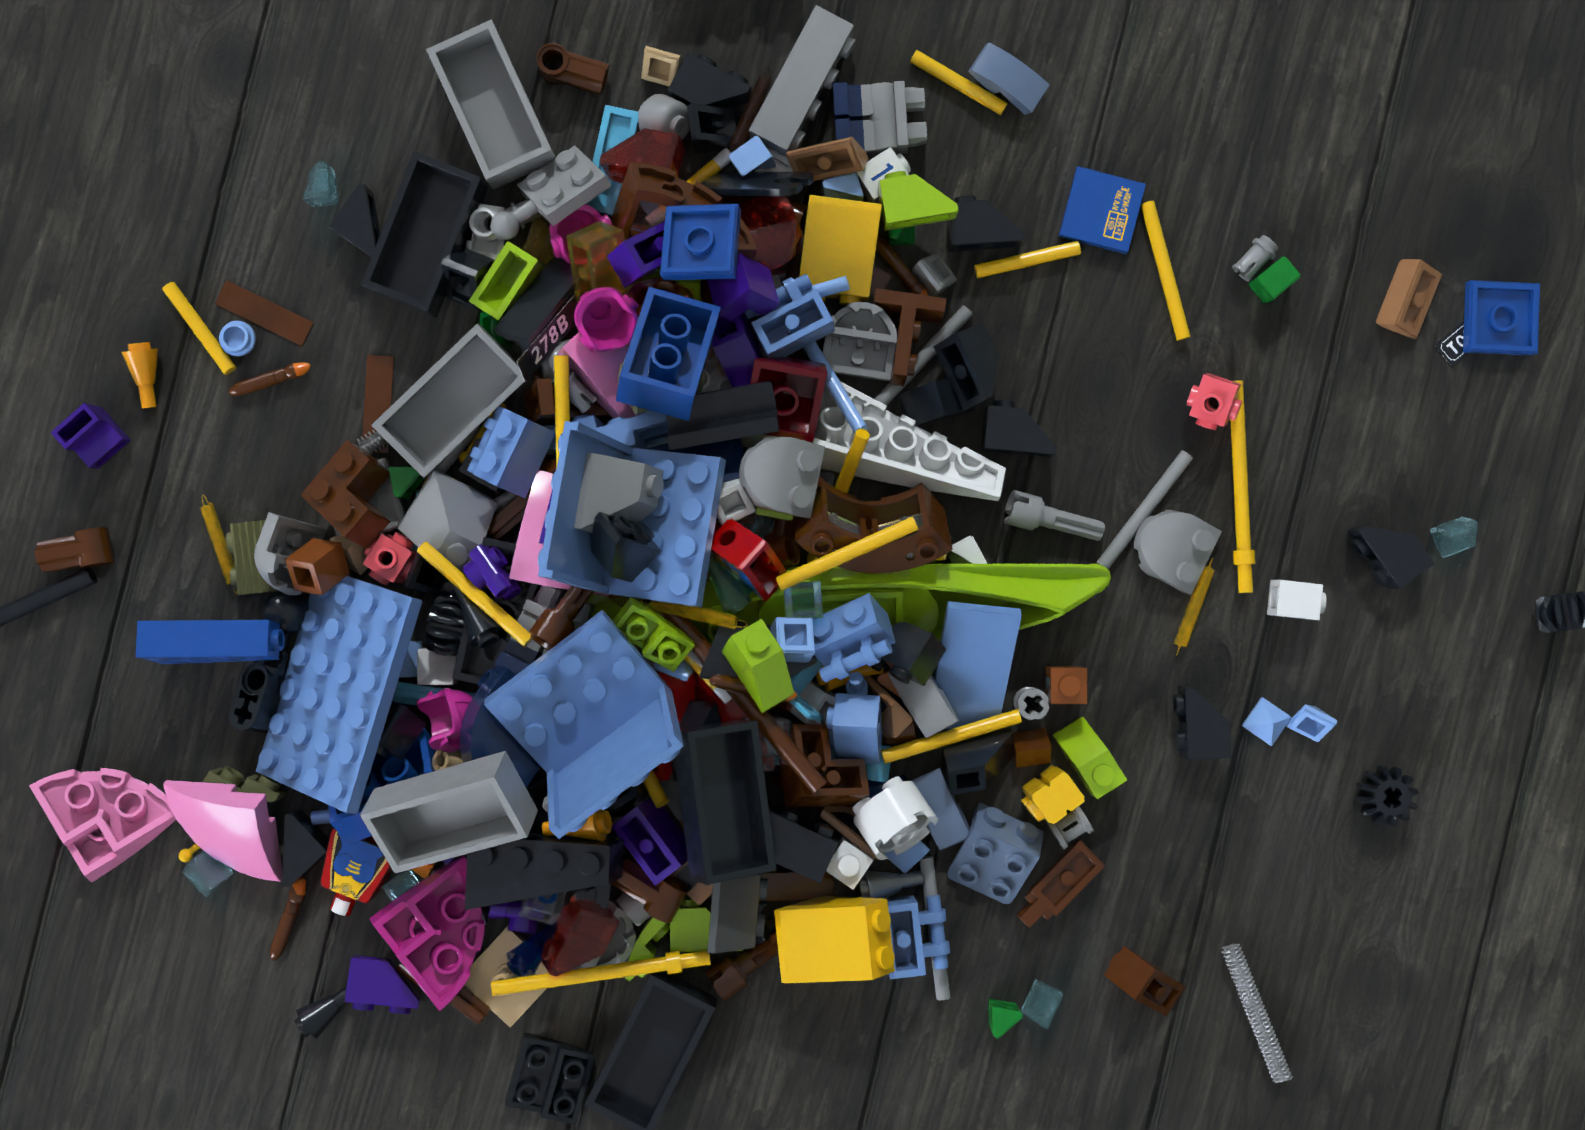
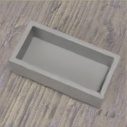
[426,19,556,190]
[371,324,524,478]
[360,751,538,873]

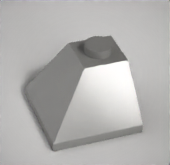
[574,452,664,534]
[398,468,498,574]

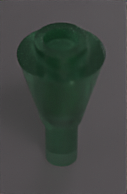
[708,552,754,614]

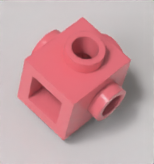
[1186,373,1242,430]
[363,532,417,585]

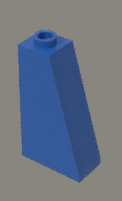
[136,620,285,664]

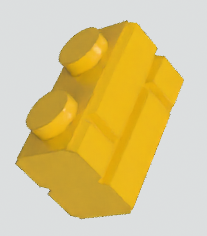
[1021,765,1085,824]

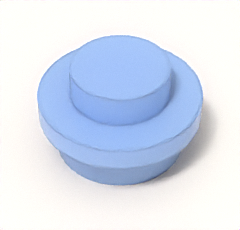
[219,321,256,357]

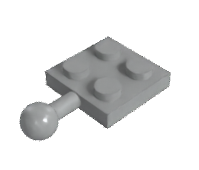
[490,145,611,240]

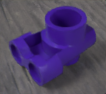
[463,544,522,601]
[487,897,545,934]

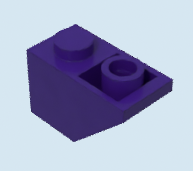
[712,312,763,387]
[345,955,420,1014]

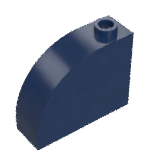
[460,666,541,788]

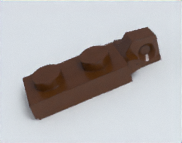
[1016,839,1105,928]

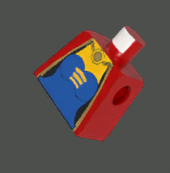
[711,519,787,602]
[321,828,392,916]

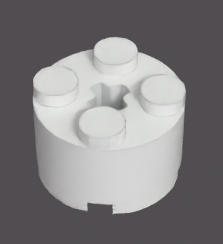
[852,776,938,860]

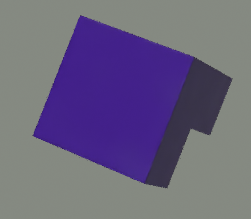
[707,252,780,321]
[50,403,131,469]

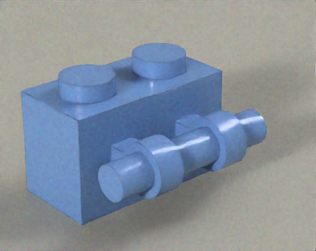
[745,274,835,358]
[467,406,555,498]
[813,593,896,683]
[826,672,883,764]
[886,895,950,979]

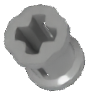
[1013,687,1049,720]
[1046,806,1094,850]

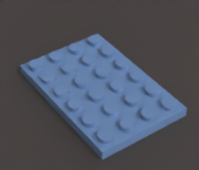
[256,576,423,814]

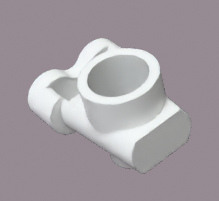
[466,204,505,261]

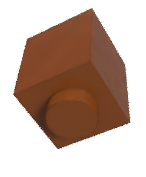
[285,538,350,595]
[1045,666,1087,704]

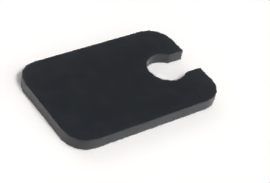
[701,172,814,197]

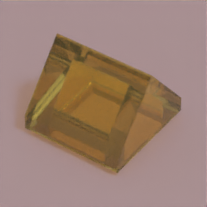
[523,218,554,264]

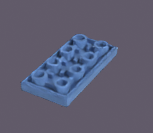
[934,601,1022,729]

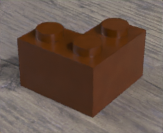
[301,440,390,549]
[779,724,870,807]

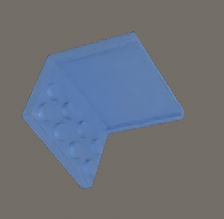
[538,421,726,608]
[484,610,684,839]

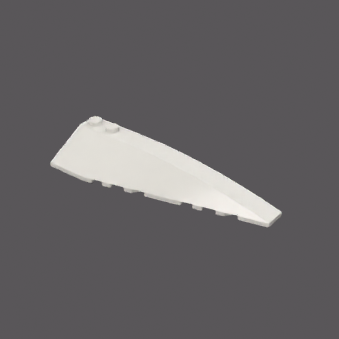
[701,338,1006,501]

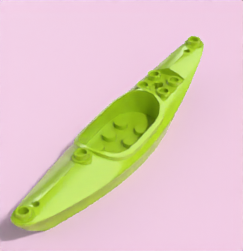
[587,564,1111,645]

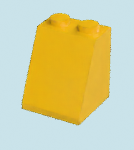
[799,195,882,306]
[774,896,895,983]

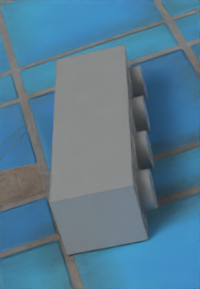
[749,5,856,157]

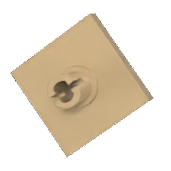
[464,926,559,1028]

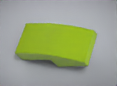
[612,597,695,672]
[625,916,670,982]

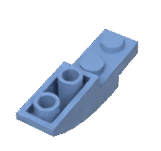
[544,410,669,457]

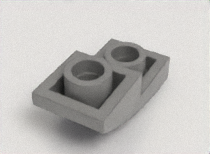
[888,673,959,738]

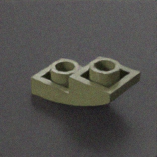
[203,766,289,802]

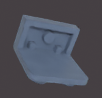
[947,802,1044,904]

